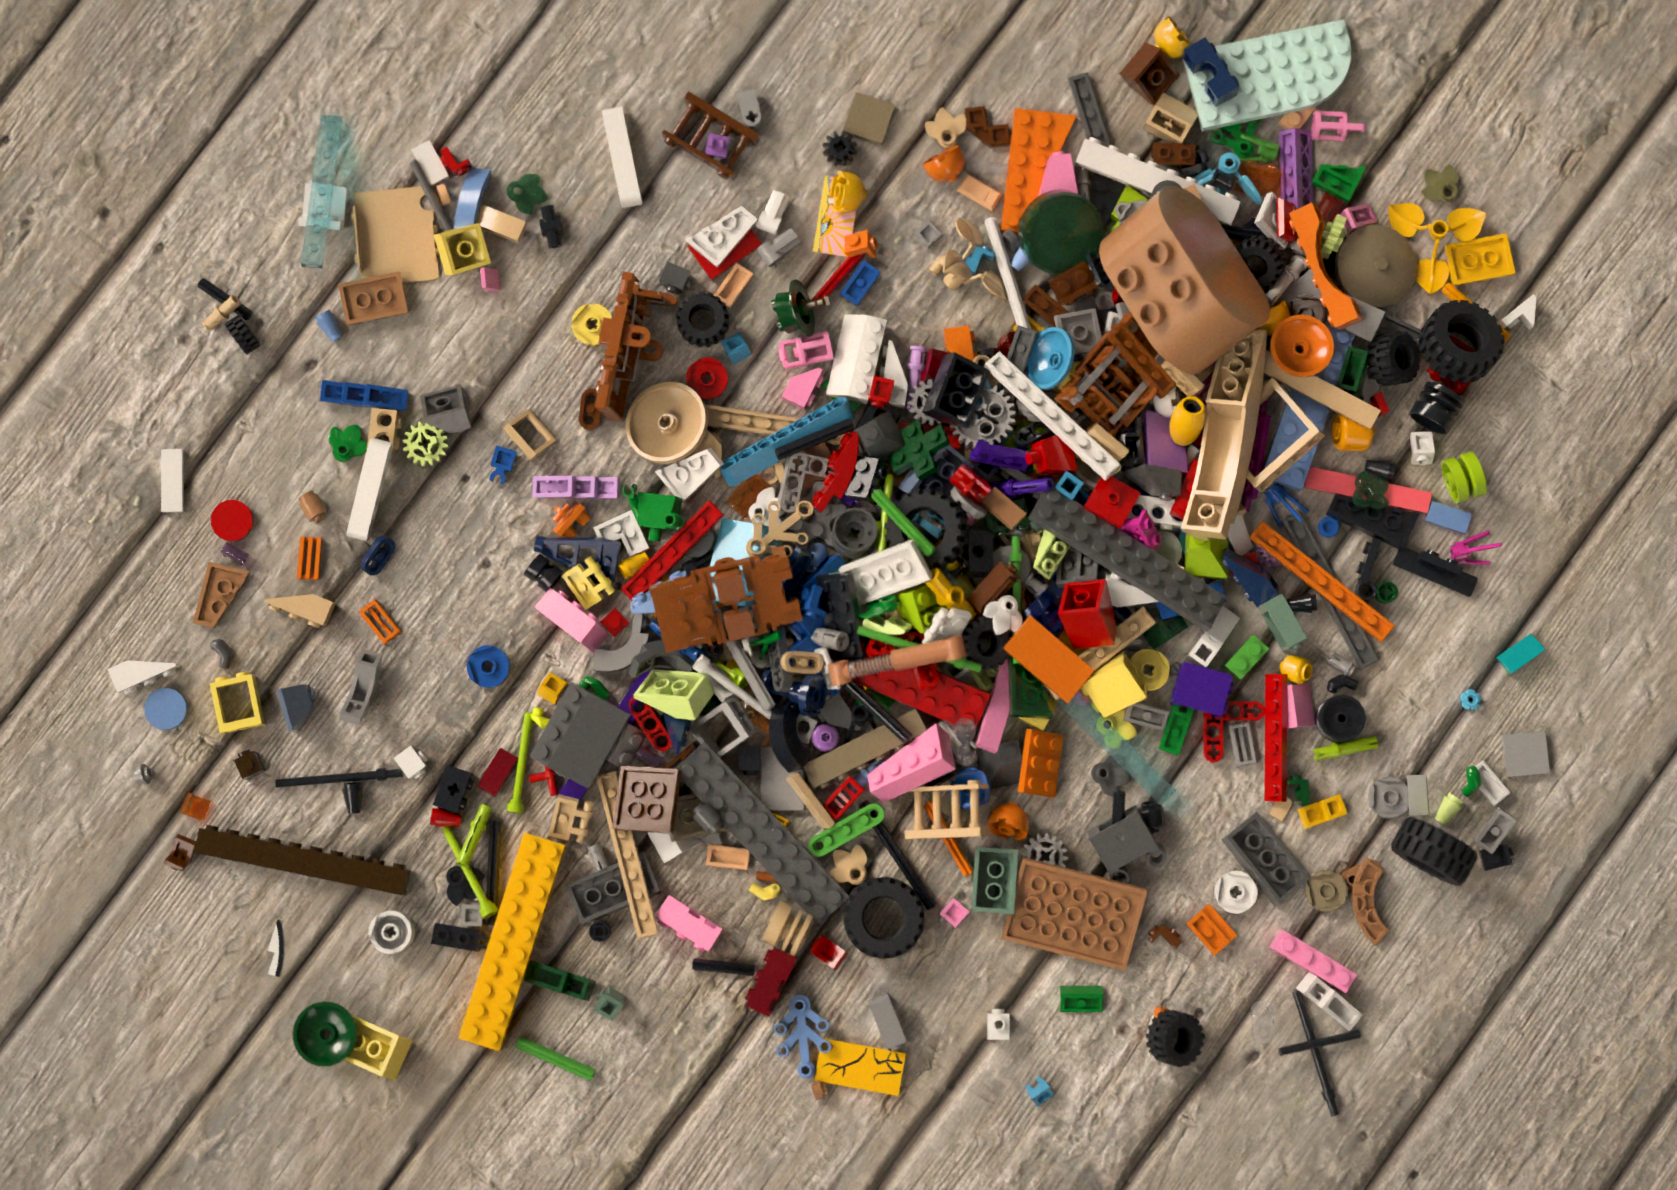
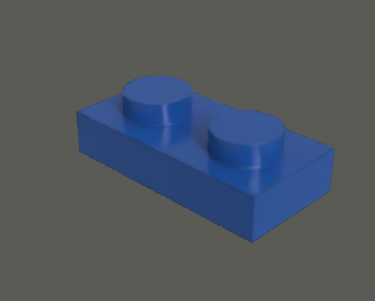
[840,260,881,307]

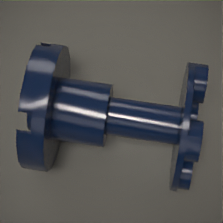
[762,669,827,717]

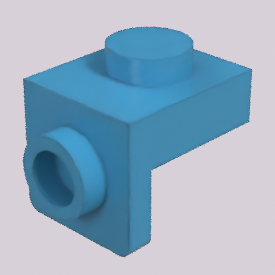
[966,246,996,276]

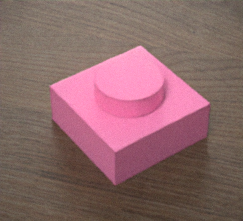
[939,898,969,928]

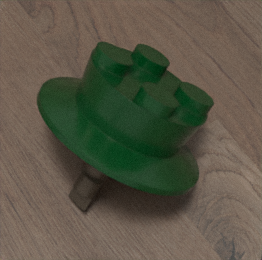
[771,279,831,337]

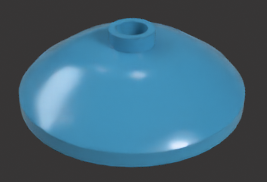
[1026,327,1075,390]

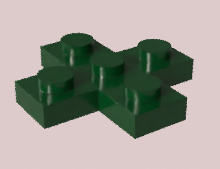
[888,419,950,481]

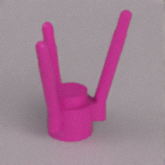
[1450,531,1502,565]

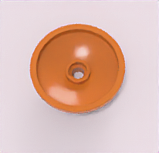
[1270,315,1334,377]

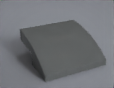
[1056,546,1098,588]

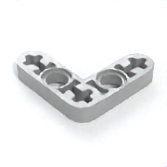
[778,452,833,513]

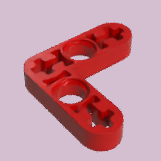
[866,632,939,692]
[1203,701,1265,763]

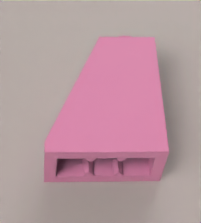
[1035,151,1079,213]

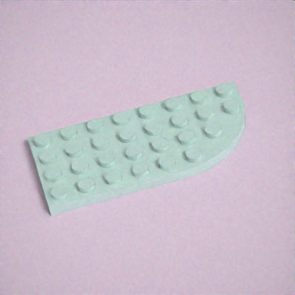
[1183,19,1351,131]

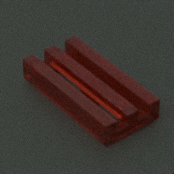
[1318,192,1344,223]

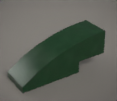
[1336,346,1369,399]
[524,960,596,1001]

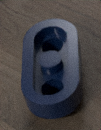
[361,536,396,576]

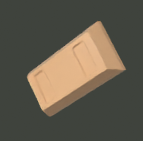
[956,173,1003,212]
[714,262,754,308]
[706,844,750,870]

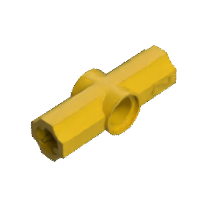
[925,568,976,620]

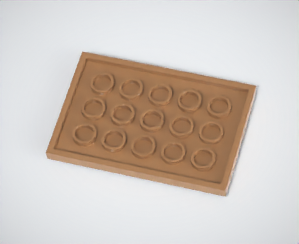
[1001,857,1147,971]

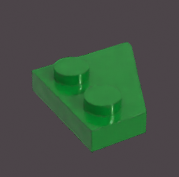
[1311,164,1366,203]

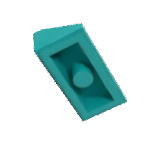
[1496,633,1546,675]

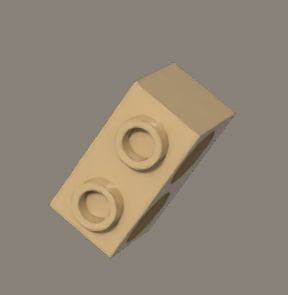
[367,408,402,455]

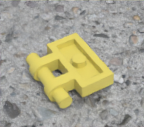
[562,556,615,610]

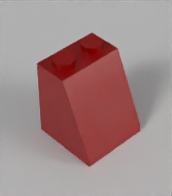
[1058,579,1117,649]

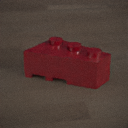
[745,947,797,1017]

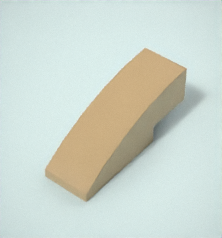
[477,205,527,244]

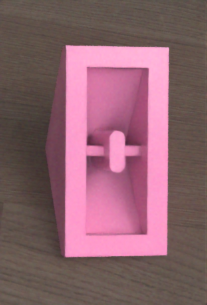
[1341,203,1377,235]

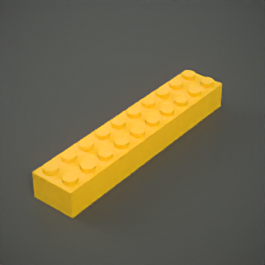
[458,832,567,1051]

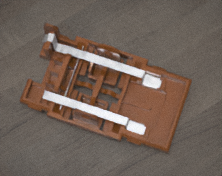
[595,271,677,422]
[1054,311,1165,437]

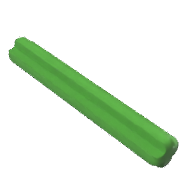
[871,489,936,556]
[515,1036,596,1081]

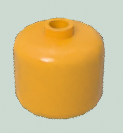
[1331,413,1375,451]

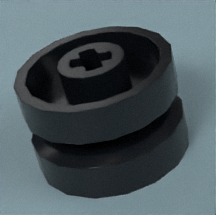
[1315,694,1366,743]

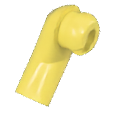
[748,882,781,901]

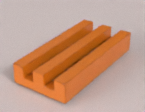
[297,536,322,580]
[359,599,402,645]

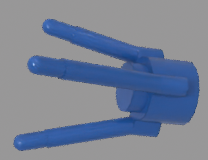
[1264,483,1309,528]

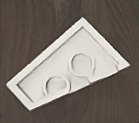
[685,206,758,268]
[656,448,724,503]

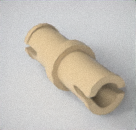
[202,295,241,332]

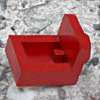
[440,147,472,177]
[868,376,895,408]
[810,935,848,971]

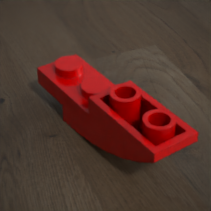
[812,431,859,512]

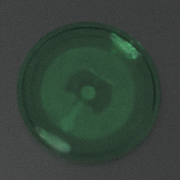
[1018,189,1103,275]

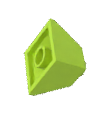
[1185,534,1228,579]

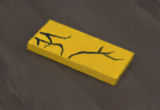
[814,1038,906,1096]

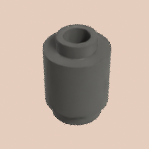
[692,802,724,834]

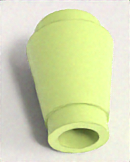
[1435,792,1463,825]

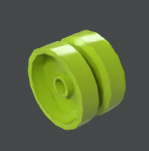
[1441,451,1487,504]

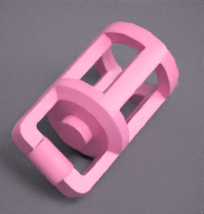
[1311,110,1366,142]
[778,331,834,369]

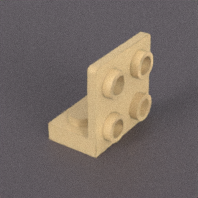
[1161,360,1214,397]

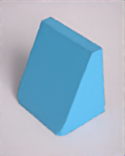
[721,333,751,364]

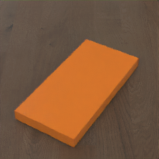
[1003,616,1094,703]

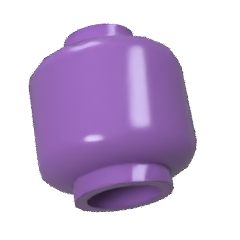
[812,724,839,752]

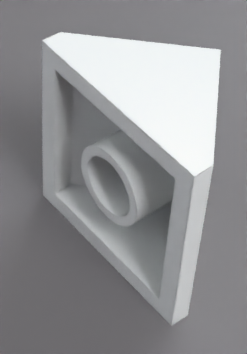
[647,832,701,864]

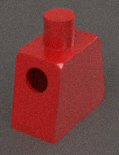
[1025,435,1078,476]

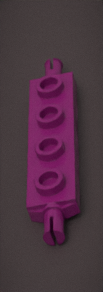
[1241,400,1271,512]

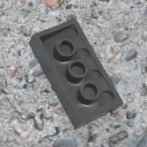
[1221,812,1310,907]
[566,852,662,926]

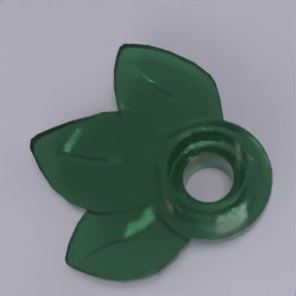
[506,174,548,215]
[1353,470,1389,510]

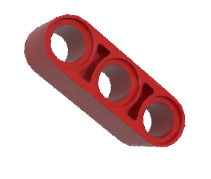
[628,696,672,751]

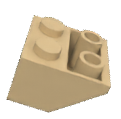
[1143,93,1198,144]

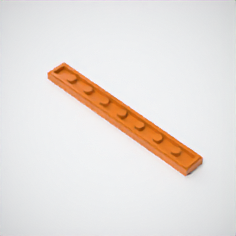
[1249,520,1395,643]

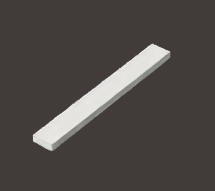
[984,351,1121,480]

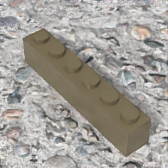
[803,709,928,790]

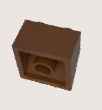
[1119,42,1180,106]

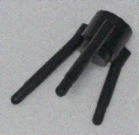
[844,703,877,744]

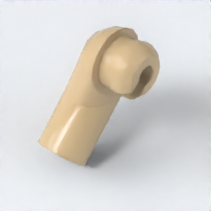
[929,255,945,276]

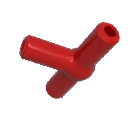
[529,765,558,796]

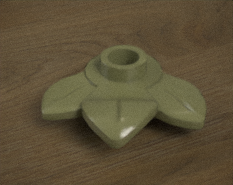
[1421,164,1459,203]

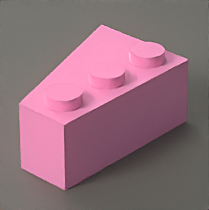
[535,588,609,653]
[655,895,723,952]

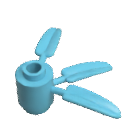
[1193,153,1262,204]

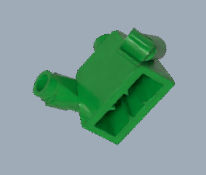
[622,484,684,542]

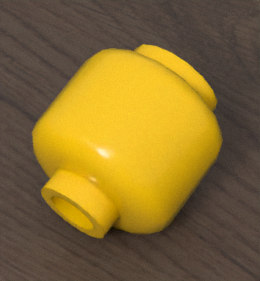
[1279,655,1313,684]

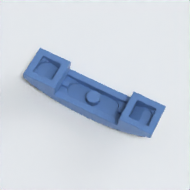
[454,168,492,229]

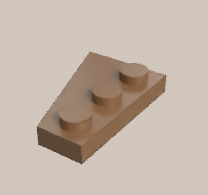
[193,562,251,628]

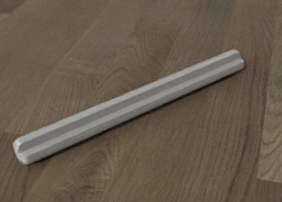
[712,601,775,711]

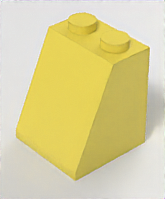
[1080,651,1147,717]

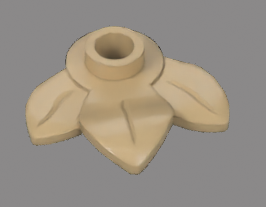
[925,108,966,148]
[829,845,867,885]

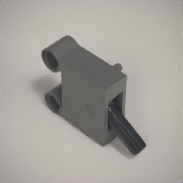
[1087,790,1167,884]

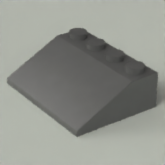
[530,682,631,789]

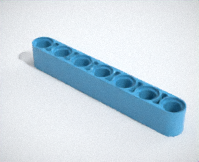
[719,397,855,486]

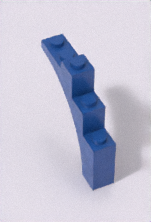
[788,555,846,696]

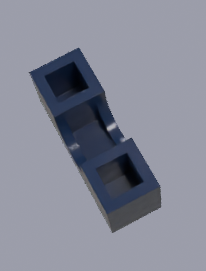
[1182,37,1239,107]

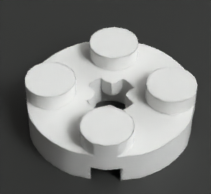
[1214,871,1258,914]

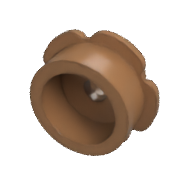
[811,1080,828,1101]

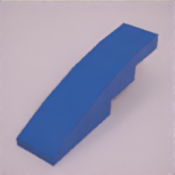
[319,380,408,411]

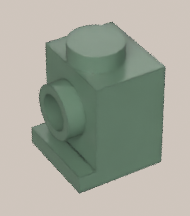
[594,986,624,1021]

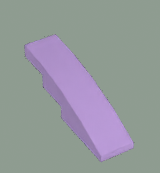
[532,476,621,499]

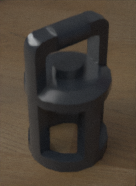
[1115,416,1146,472]

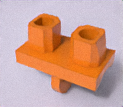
[552,502,590,538]

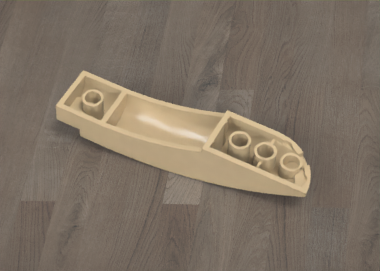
[1181,330,1267,541]

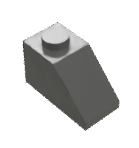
[818,693,862,731]

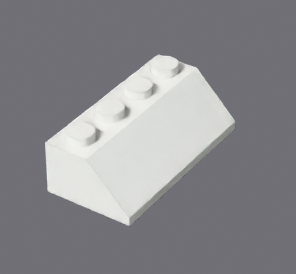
[826,315,887,405]

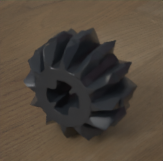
[822,131,857,167]

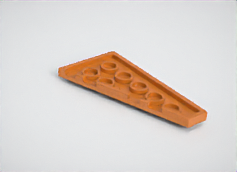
[1000,108,1077,234]

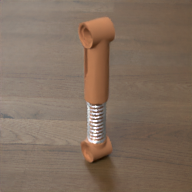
[828,635,967,686]

